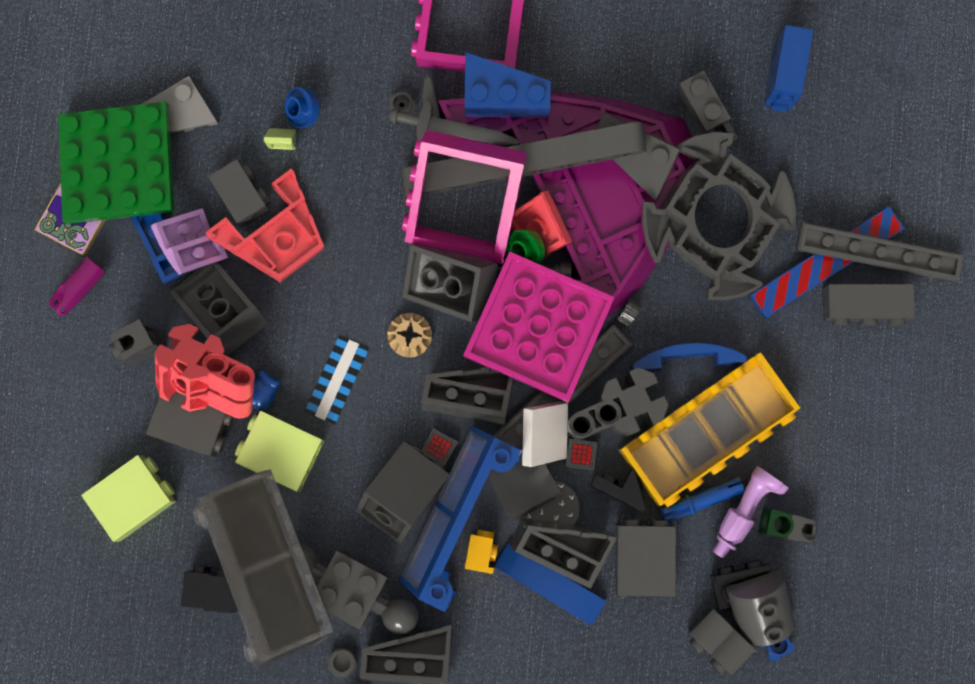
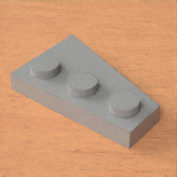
[142,76,218,134]

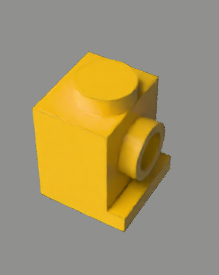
[465,530,498,574]

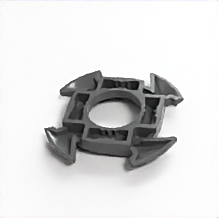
[641,132,796,300]

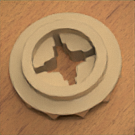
[387,313,432,357]

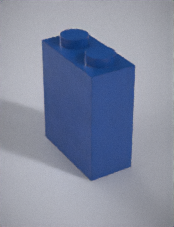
[764,25,814,112]

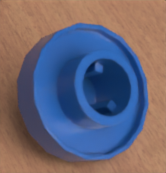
[285,87,319,128]

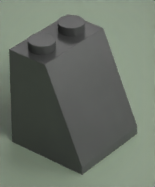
[356,442,450,544]

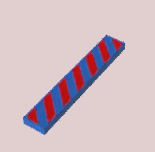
[749,206,905,319]

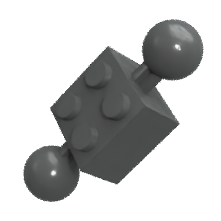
[281,544,419,635]

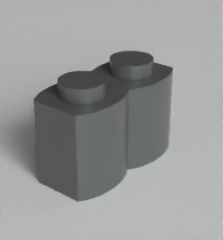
[688,608,755,675]

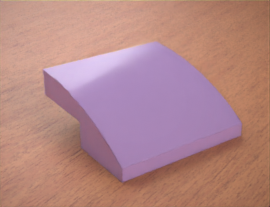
[151,208,228,275]

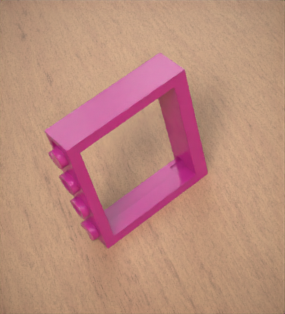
[411,0,524,72]
[402,130,527,264]

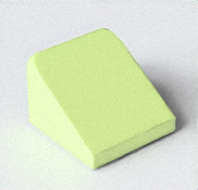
[264,128,296,150]

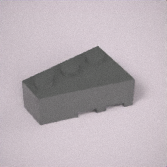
[421,367,513,425]
[509,519,617,589]
[360,625,452,684]

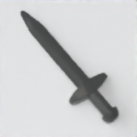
[389,101,519,145]

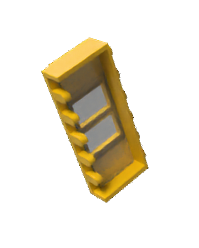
[619,352,800,507]

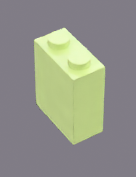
[235,411,325,492]
[81,455,176,542]

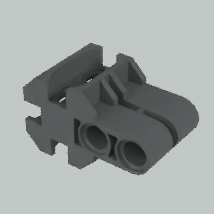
[567,368,668,440]

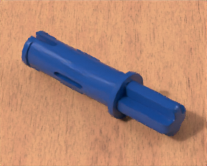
[661,476,745,522]

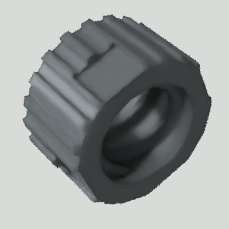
[617,298,641,326]

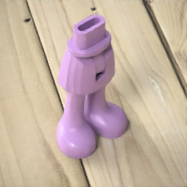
[712,466,789,558]

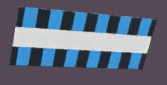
[305,335,369,425]

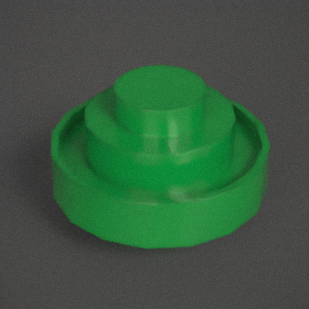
[507,228,545,265]

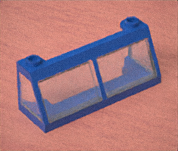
[399,426,523,612]

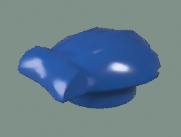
[253,369,282,411]

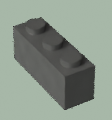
[823,284,915,326]

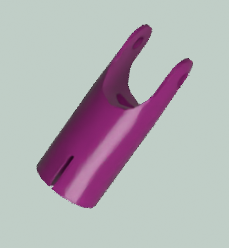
[49,256,106,316]

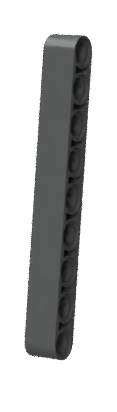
[401,122,647,198]

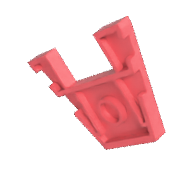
[206,169,324,283]

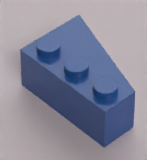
[465,52,551,118]

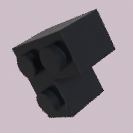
[181,566,246,613]

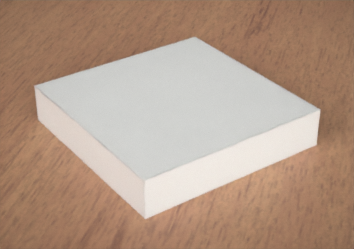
[522,401,568,467]

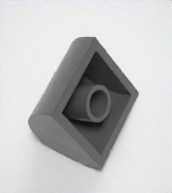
[726,569,795,646]

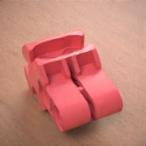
[155,324,255,419]

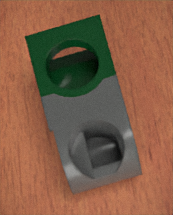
[758,508,818,544]

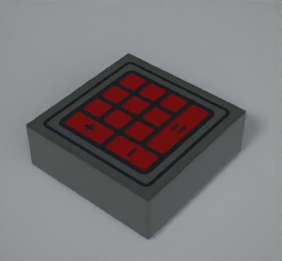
[421,428,458,467]
[565,439,597,471]

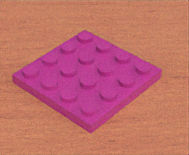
[463,252,615,403]

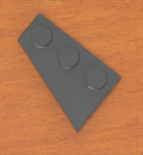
[597,113,681,201]

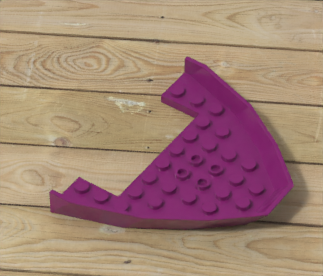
[438,90,696,320]

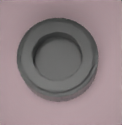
[328,647,357,677]

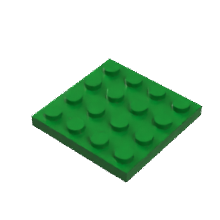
[58,101,175,224]

